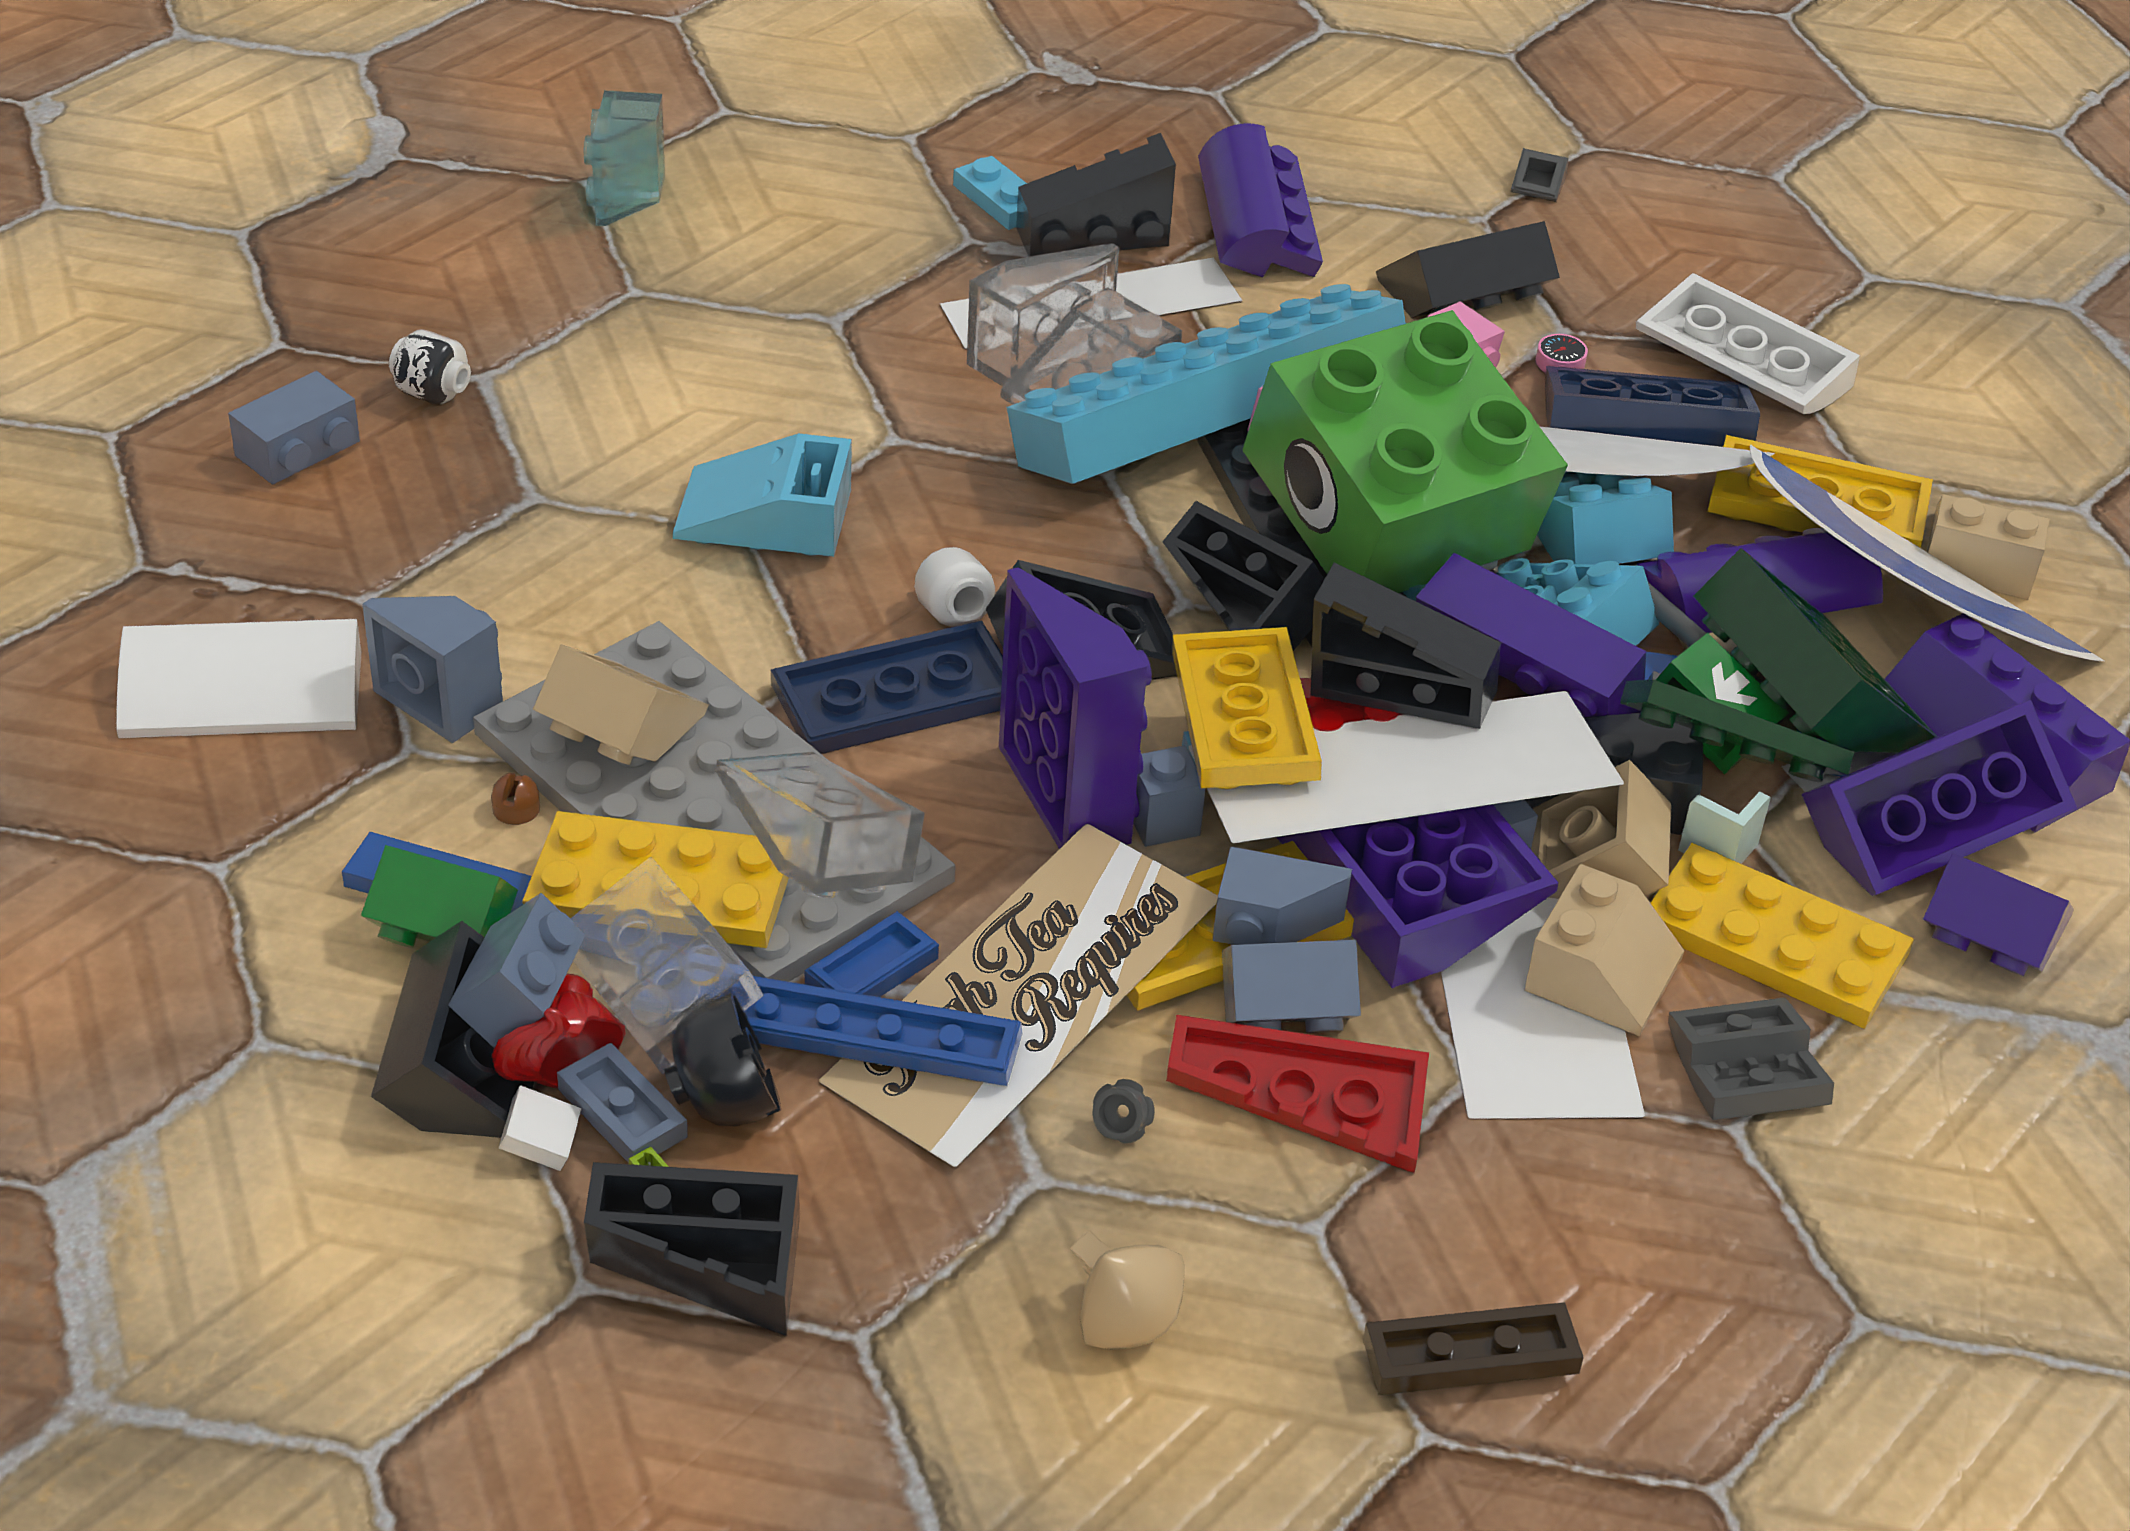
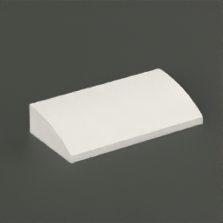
[1635,273,1860,414]
[117,619,361,738]

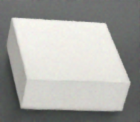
[499,1086,581,1171]

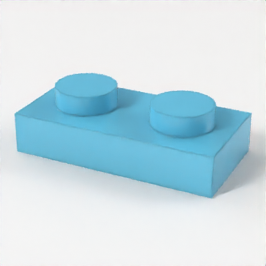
[953,156,1027,230]

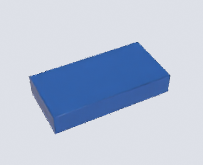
[804,911,939,997]

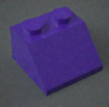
[1923,853,2074,976]

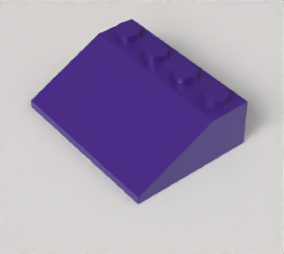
[998,567,1152,849]
[1276,804,1559,988]

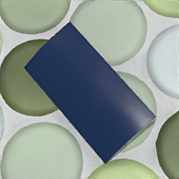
[1545,366,1760,447]

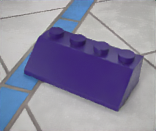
[1416,553,1646,717]
[1885,613,2130,833]
[1802,700,2077,896]

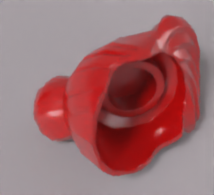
[492,973,626,1088]

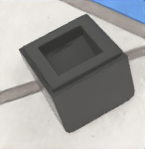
[1511,148,1568,202]

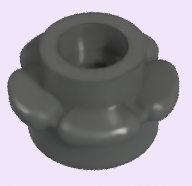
[1092,1079,1155,1143]

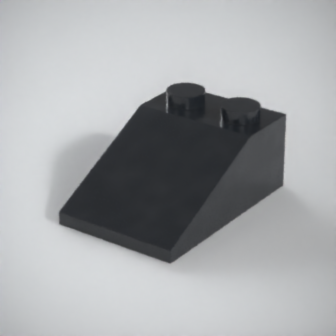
[986,560,1177,680]

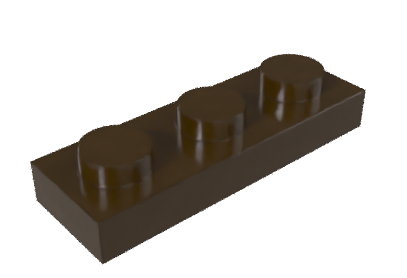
[1363,1302,1584,1395]

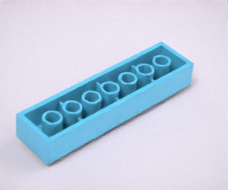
[1006,284,1406,484]

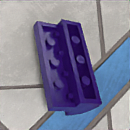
[1198,123,1323,277]
[1637,528,1883,633]

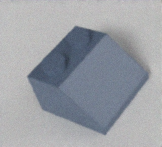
[362,596,503,743]

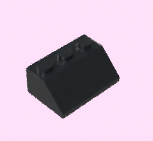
[1376,221,1560,318]
[371,921,534,1138]

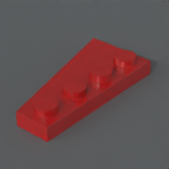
[1166,1015,1429,1173]

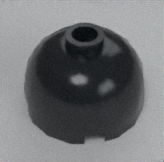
[664,993,782,1127]

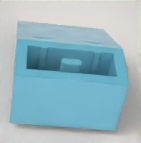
[673,433,852,557]
[1537,471,1674,564]
[1496,558,1659,646]

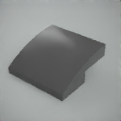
[1668,998,1834,1120]

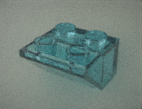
[584,90,665,226]

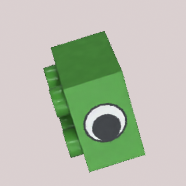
[1243,310,1568,593]

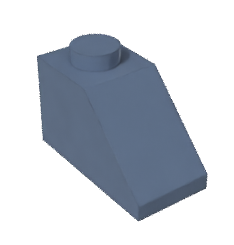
[1133,745,1205,847]
[1213,846,1352,945]

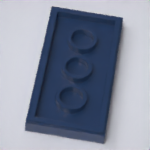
[771,621,1003,754]

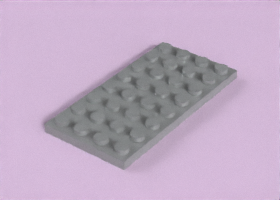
[473,621,955,982]

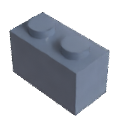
[228,371,360,485]
[448,893,586,1048]
[1222,940,1361,1033]

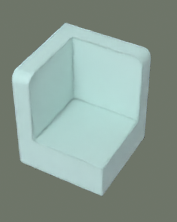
[1678,792,1771,864]

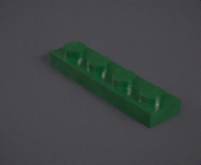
[1620,680,1855,782]

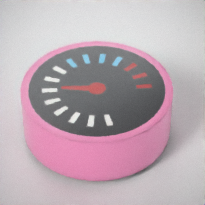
[1536,334,1588,373]

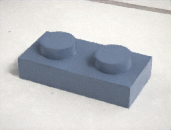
[557,1043,688,1163]

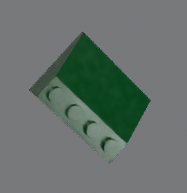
[1693,548,1937,753]

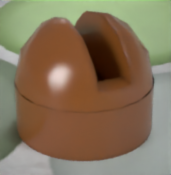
[491,773,540,825]

